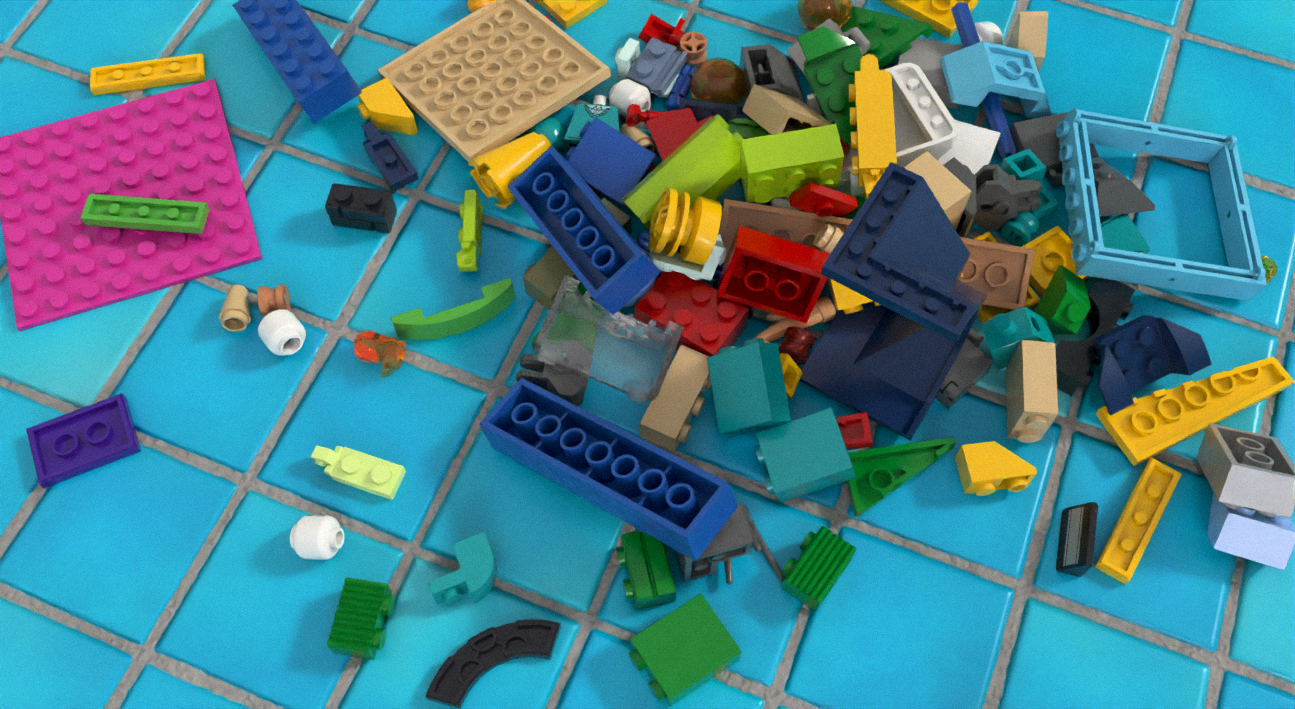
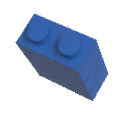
[565,117,658,208]

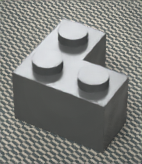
[674,504,753,583]

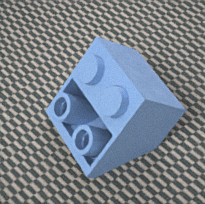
[1207,492,1295,570]

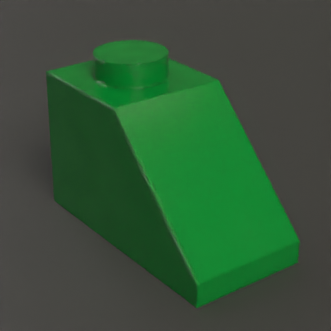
[1035,265,1091,335]

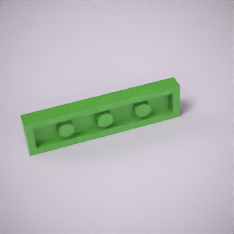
[80,194,210,234]

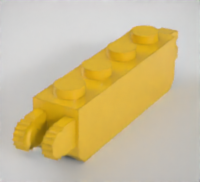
[849,54,897,199]

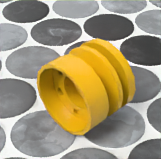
[649,188,722,265]

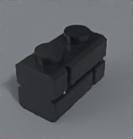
[325,183,397,233]

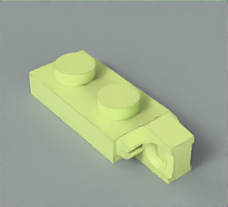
[311,445,406,500]

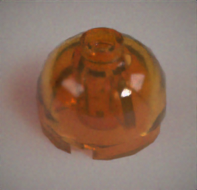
[798,0,853,31]
[690,57,745,106]

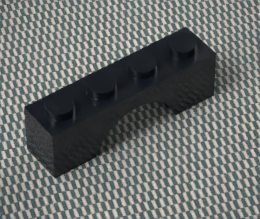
[1055,278,1135,397]

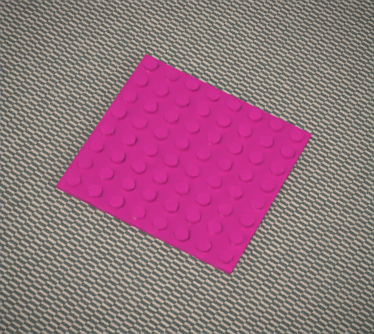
[0,79,263,331]

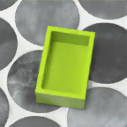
[740,124,844,203]

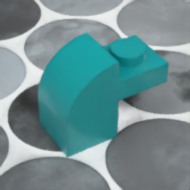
[1001,149,1059,219]
[428,531,497,604]

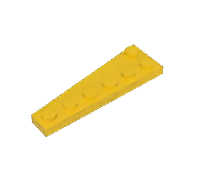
[1096,356,1295,466]

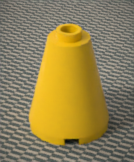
[468,132,551,209]

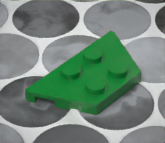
[838,3,933,68]

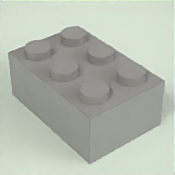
[1196,423,1295,518]

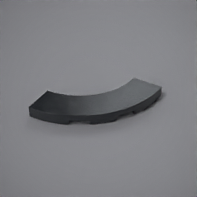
[425,619,561,709]

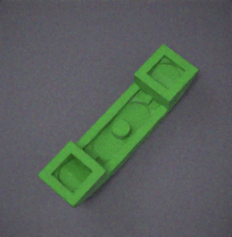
[391,278,515,340]

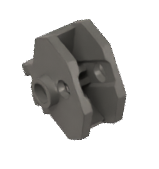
[974,164,1042,231]
[515,342,591,406]

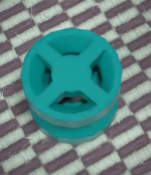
[1001,211,1040,247]

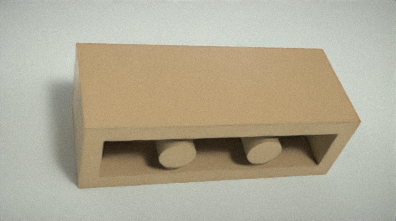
[640,345,712,452]

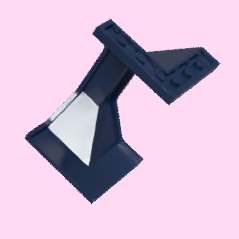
[799,162,987,441]

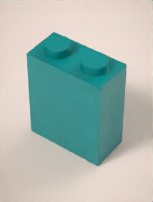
[707,338,791,435]
[754,407,856,503]

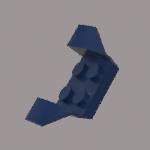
[1093,315,1212,415]

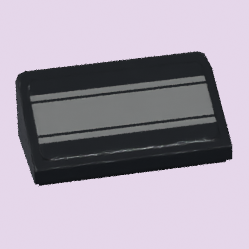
[1056,502,1098,577]

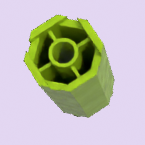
[621,114,743,232]

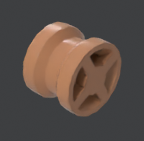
[680,32,707,68]
[257,284,290,317]

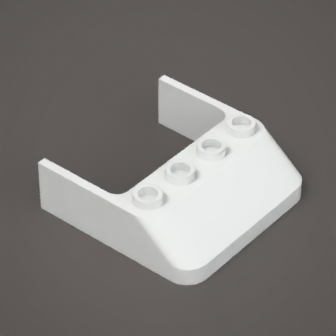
[807,63,959,196]

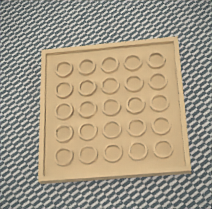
[377,0,611,162]

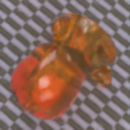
[353,330,406,377]

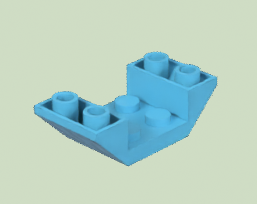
[940,41,1052,119]

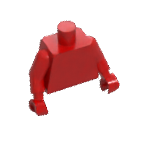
[626,104,714,172]

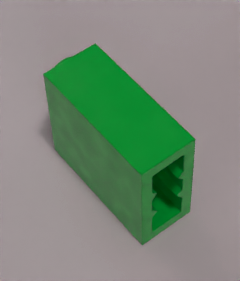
[628,593,742,707]

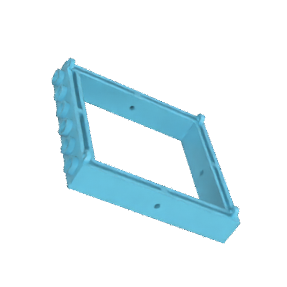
[1056,108,1267,301]

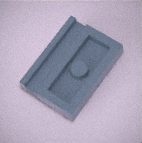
[626,37,688,98]

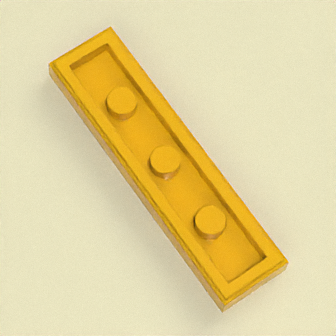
[90,53,206,96]
[1094,457,1182,585]

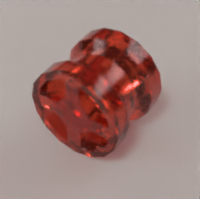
[778,326,815,365]

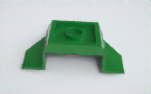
[797,26,862,146]

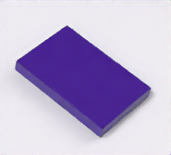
[26,393,141,488]

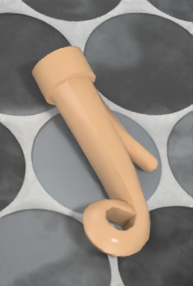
[753,296,836,343]

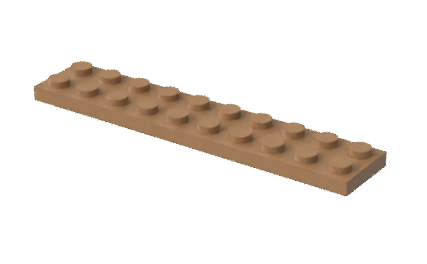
[719,199,1035,310]

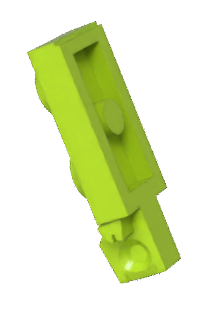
[456,190,483,272]

